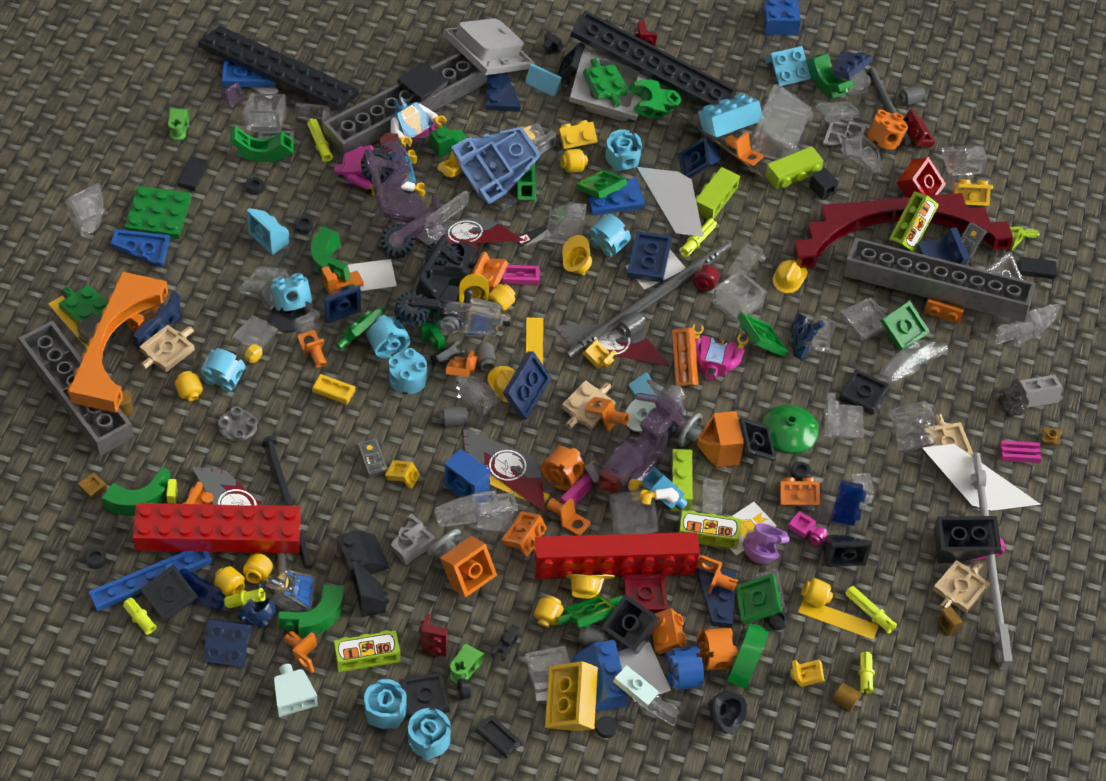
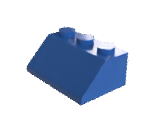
[573,640,628,712]

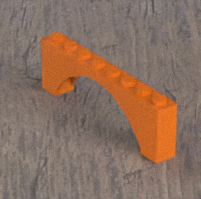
[67,272,168,413]

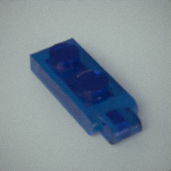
[179,568,226,609]

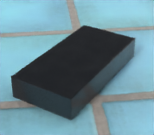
[178,157,209,191]
[1019,257,1056,279]
[476,715,522,759]

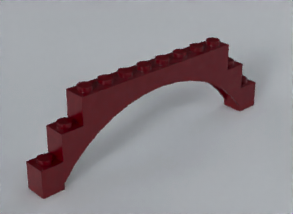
[793,193,1013,268]

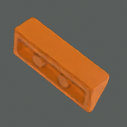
[672,328,699,386]

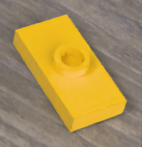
[312,374,355,405]

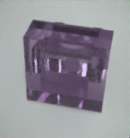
[221,81,245,106]

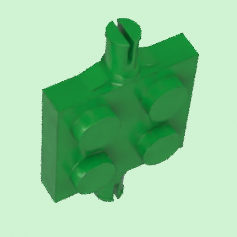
[583,58,629,107]
[59,285,108,329]
[335,306,386,350]
[556,595,623,628]

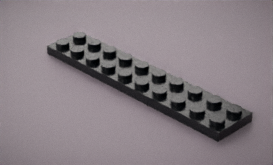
[570,10,738,106]
[198,26,359,111]

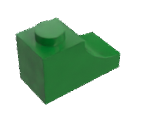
[430,126,467,158]

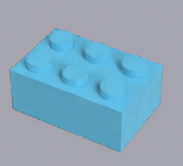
[698,94,763,137]

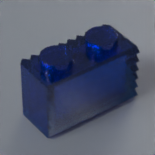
[831,479,866,526]

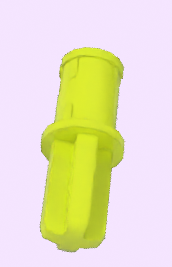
[224,588,265,608]
[123,598,157,635]
[858,652,875,694]

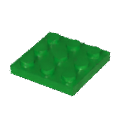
[125,186,192,239]

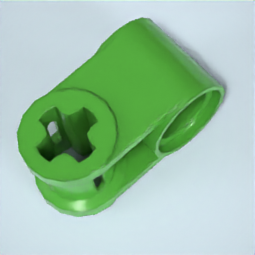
[168,108,190,141]
[450,644,485,685]

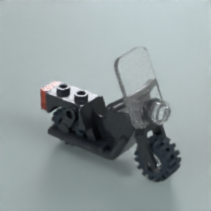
[394,235,501,335]

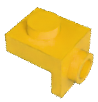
[437,151,463,178]
[583,339,617,369]
[790,659,824,687]

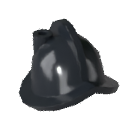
[708,690,747,734]

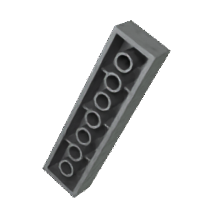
[19,320,134,456]

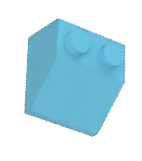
[246,208,289,255]

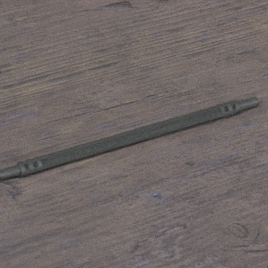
[565,241,732,359]

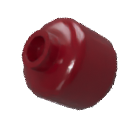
[693,264,719,292]

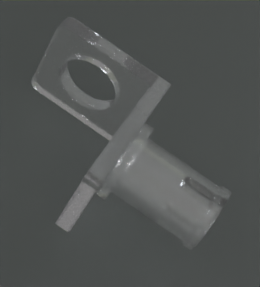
[811,316,836,353]

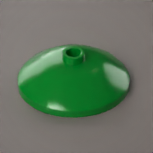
[761,404,819,454]

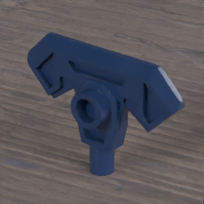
[792,313,825,360]

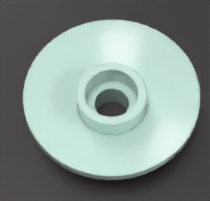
[626,396,660,432]

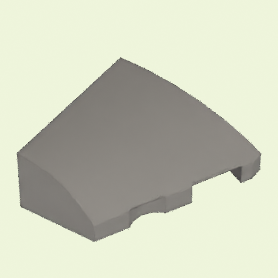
[823,120,866,146]
[391,513,437,565]

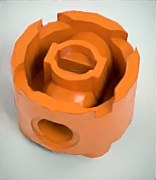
[867,110,908,150]
[541,445,587,491]
[697,628,737,671]

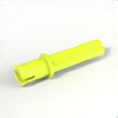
[307,118,333,162]
[679,218,717,258]
[845,586,897,634]

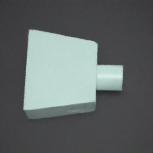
[274,664,318,717]

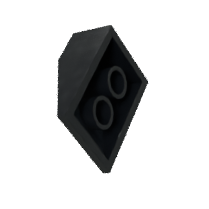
[934,516,1002,563]

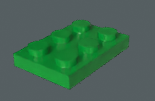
[737,312,788,356]

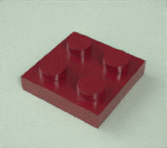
[623,574,668,613]

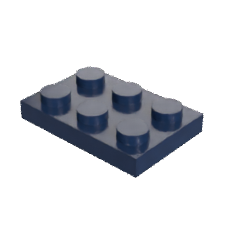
[627,231,672,283]
[503,351,551,420]

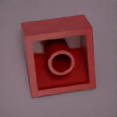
[896,157,946,198]

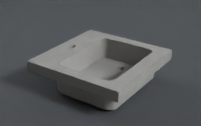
[442,19,535,75]
[569,48,648,121]

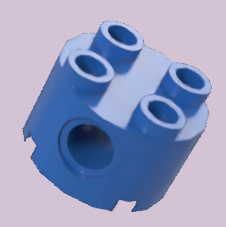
[665,646,704,690]

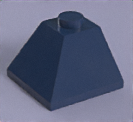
[679,136,721,178]
[324,284,361,324]

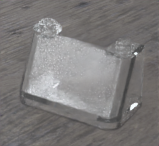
[752,84,815,160]

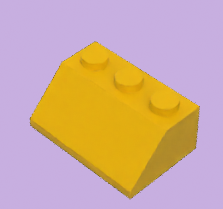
[545,661,598,731]

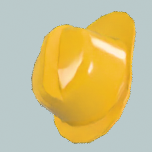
[562,235,592,276]
[773,260,807,293]
[459,274,489,312]
[487,366,516,403]
[566,574,615,599]

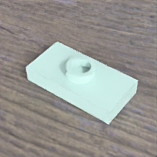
[613,665,659,709]

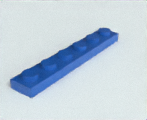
[88,551,212,611]

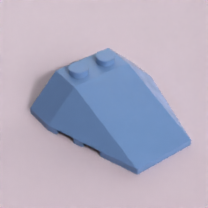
[451,127,541,204]

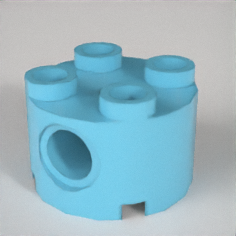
[605,130,642,171]
[589,214,631,258]
[270,273,312,311]
[365,315,410,358]
[200,348,245,392]
[389,348,427,394]
[364,679,406,729]
[408,708,451,760]

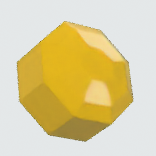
[244,344,263,363]

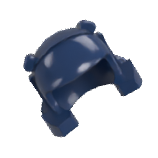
[237,583,277,628]

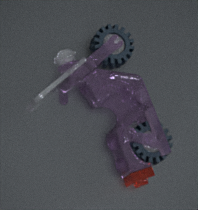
[361,133,469,259]
[598,379,688,499]

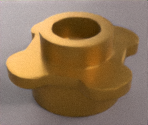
[1042,427,1062,446]

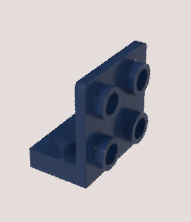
[917,228,970,265]
[203,619,254,667]

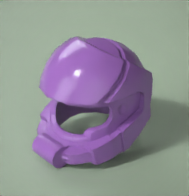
[742,523,790,564]

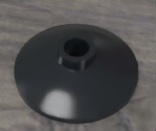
[269,306,307,333]

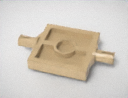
[139,325,195,372]
[561,380,616,430]
[923,414,973,464]
[933,560,990,613]

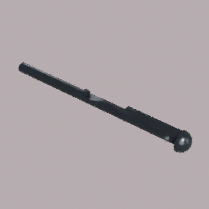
[262,436,312,569]

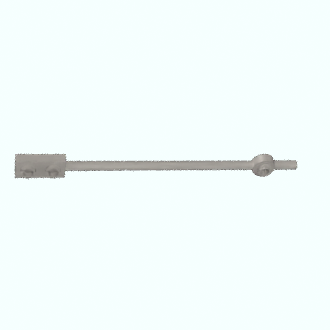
[971,453,1012,670]

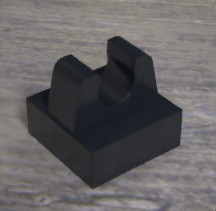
[543,31,563,55]

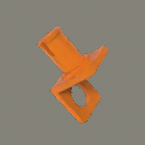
[725,132,764,166]
[297,330,327,368]
[585,397,630,431]
[547,498,591,536]
[697,555,738,594]
[284,631,317,673]

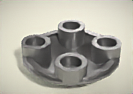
[218,406,257,441]

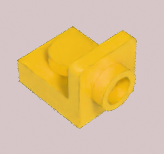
[385,460,420,489]

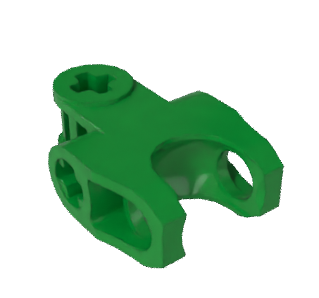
[629,80,681,119]

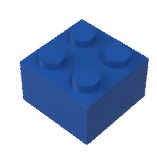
[762,0,801,35]
[444,449,491,507]

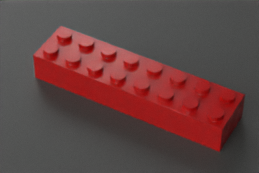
[133,503,301,554]
[534,532,700,580]

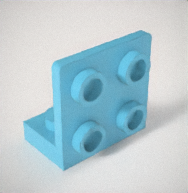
[765,46,811,87]

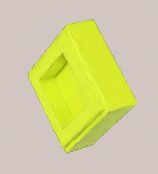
[166,479,178,504]

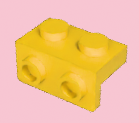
[556,120,598,150]
[953,179,993,206]

